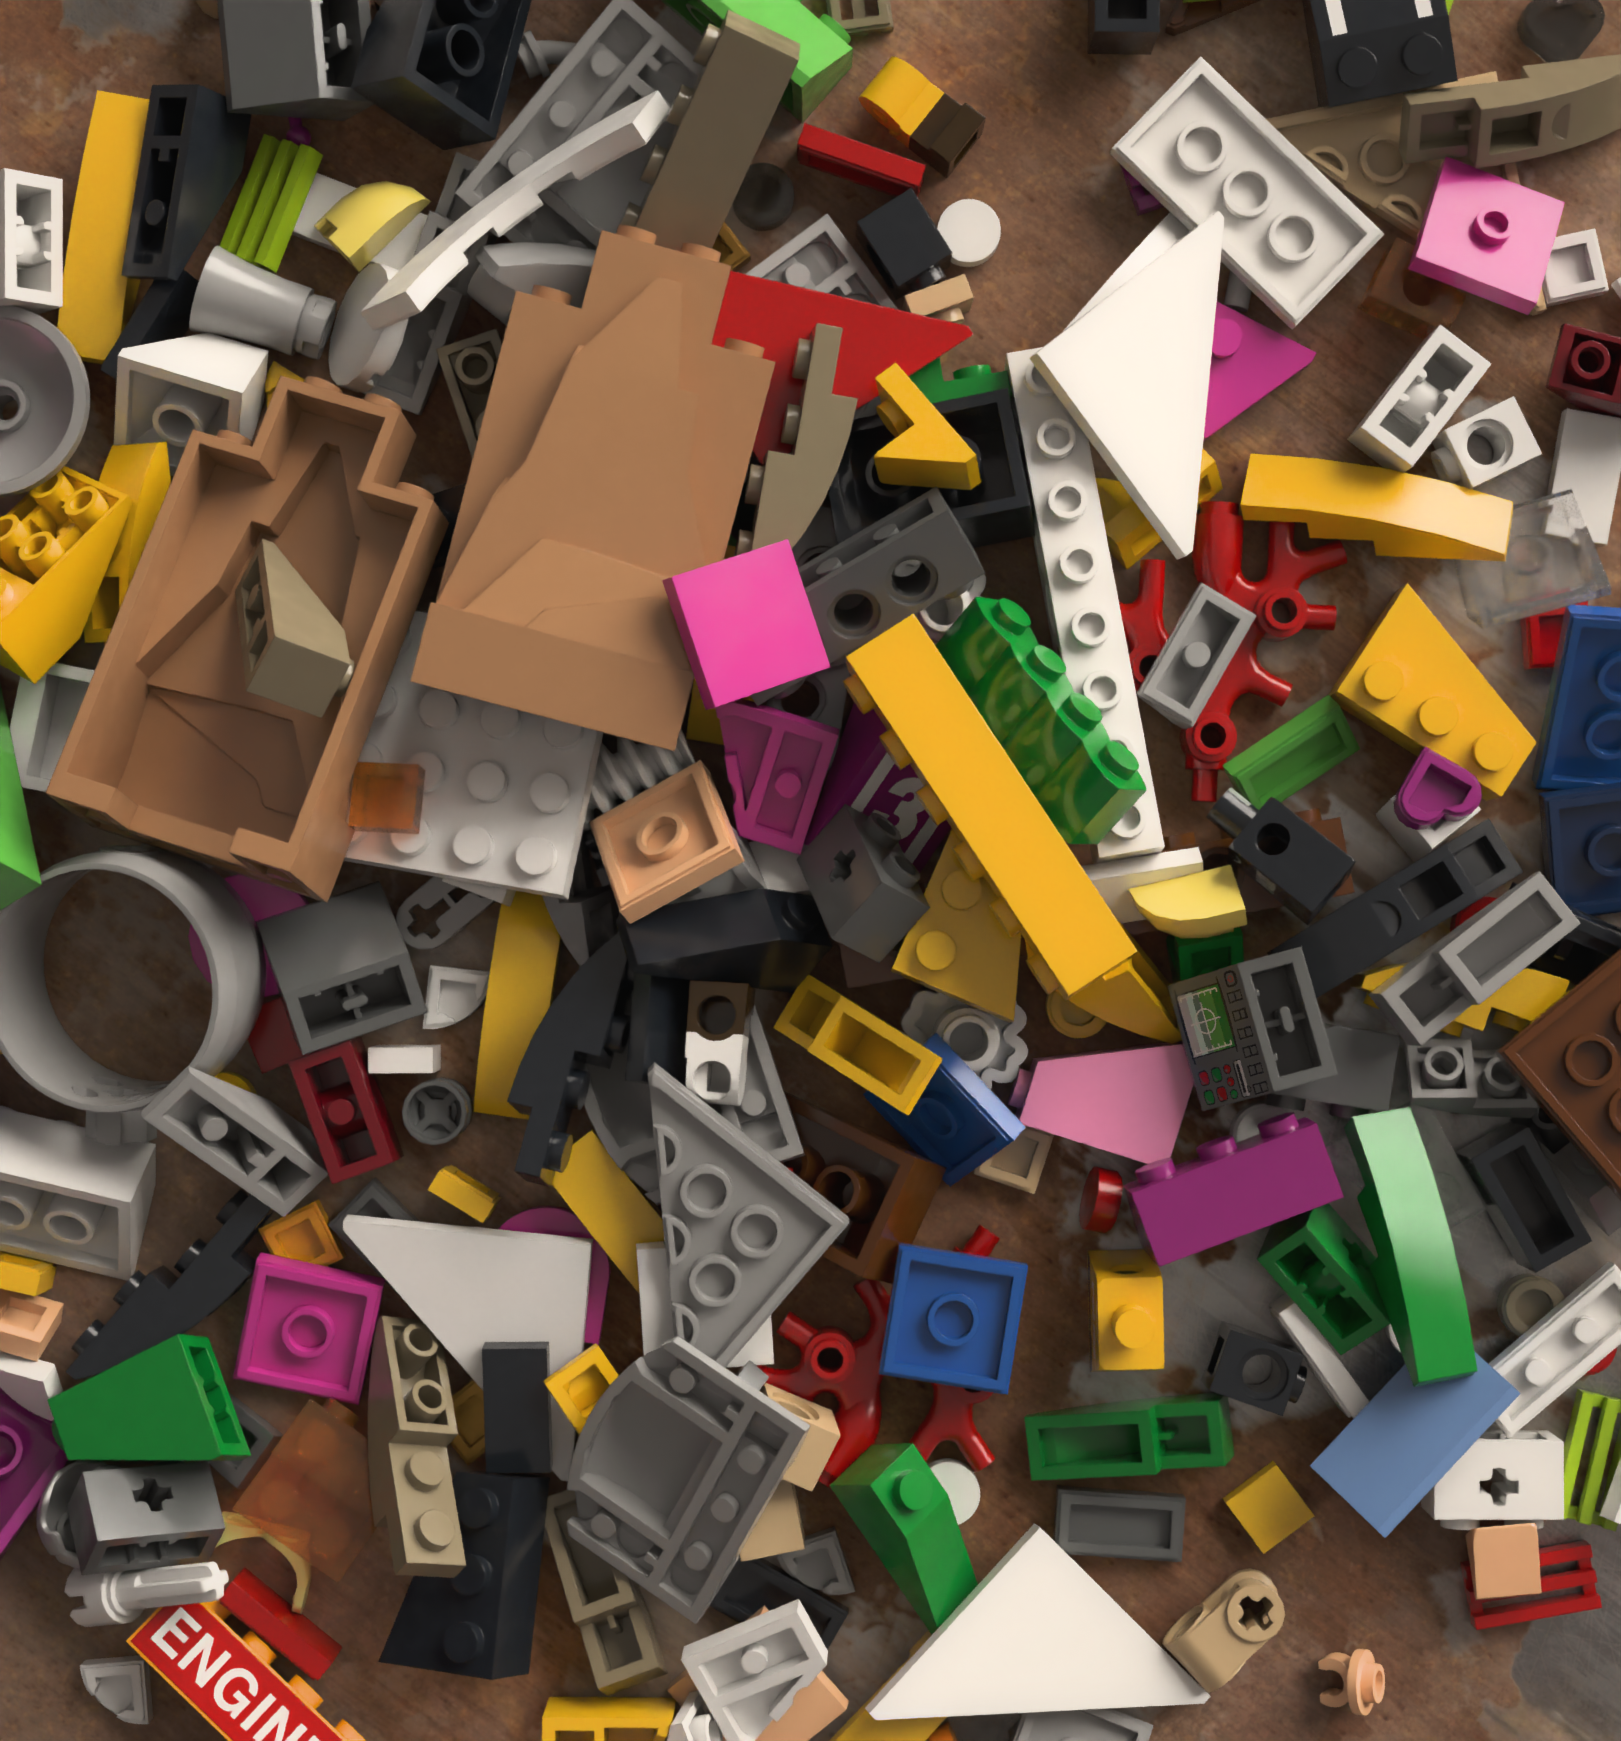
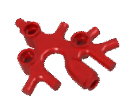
[1119,501,1347,802]
[742,1224,1000,1489]

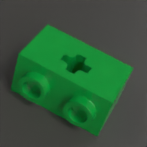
[1257,1203,1390,1355]

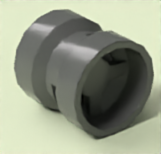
[402,1077,474,1145]

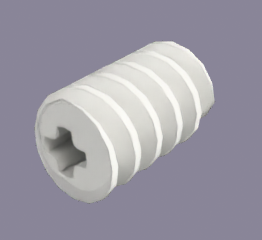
[583,728,695,831]

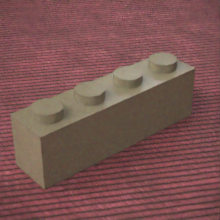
[615,10,800,251]

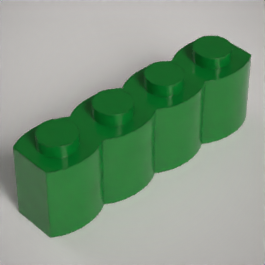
[935,597,1147,845]

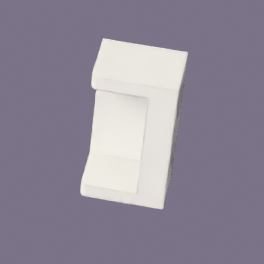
[10,663,95,792]

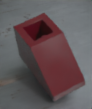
[1545,323,1621,418]

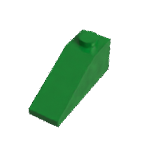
[829,1443,978,1635]

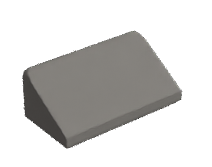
[1136,582,1257,730]

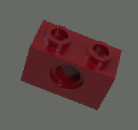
[288,1037,404,1184]

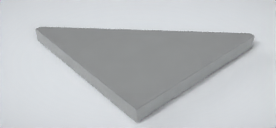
[648,1062,849,1368]

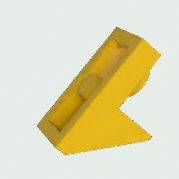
[873,363,981,490]

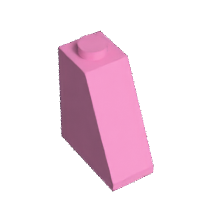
[1008,1041,1194,1164]

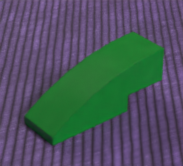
[1024,1393,1235,1481]

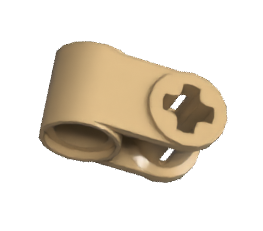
[1162,1568,1285,1693]

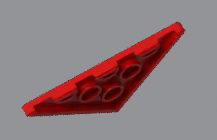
[711,271,974,466]

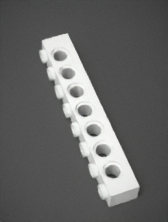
[1004,347,1165,864]

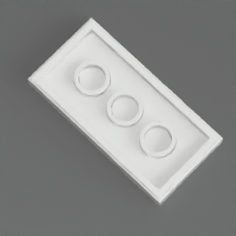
[1110,56,1384,330]

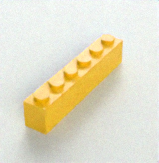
[843,613,1137,1001]

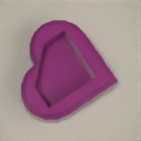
[1393,746,1482,830]

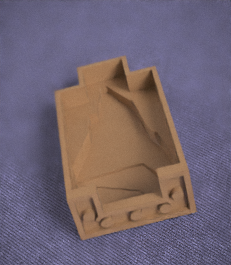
[410,225,775,751]
[45,376,449,903]

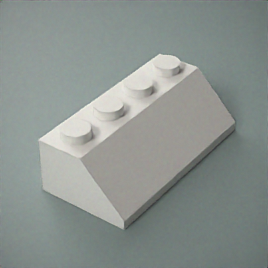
[0,1106,156,1281]

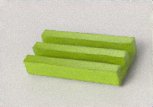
[219,134,323,273]
[1564,1389,1621,1532]

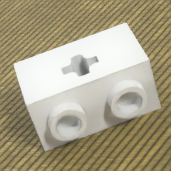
[0,168,63,314]
[1347,325,1491,473]
[1421,1430,1564,1530]

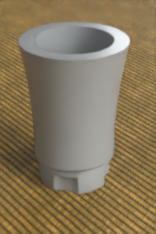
[189,245,337,360]

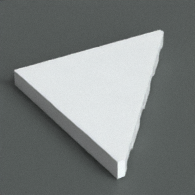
[1029,211,1224,560]
[343,1214,593,1481]
[865,1523,1211,1720]

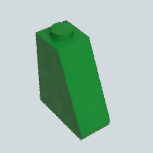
[47,1334,251,1461]

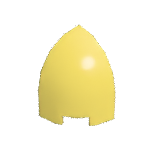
[314,181,431,272]
[1128,865,1247,939]

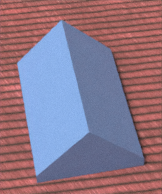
[1310,1351,1521,1538]

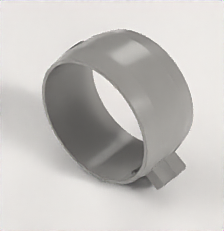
[0,845,266,1145]

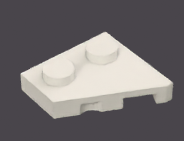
[681,1599,828,1741]

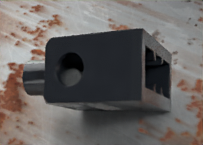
[1206,787,1356,926]

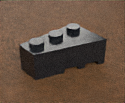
[378,1471,550,1680]

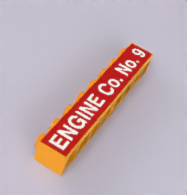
[126,1600,366,1741]

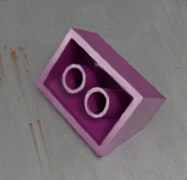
[1124,1112,1344,1267]

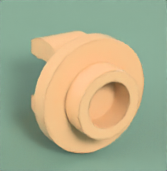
[1318,1649,1385,1716]

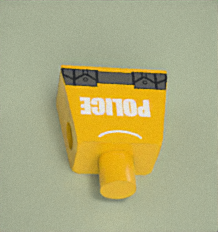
[1087,1249,1165,1372]

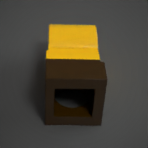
[858,56,986,178]

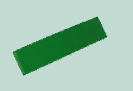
[1344,1107,1478,1387]

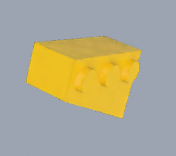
[1328,583,1537,801]

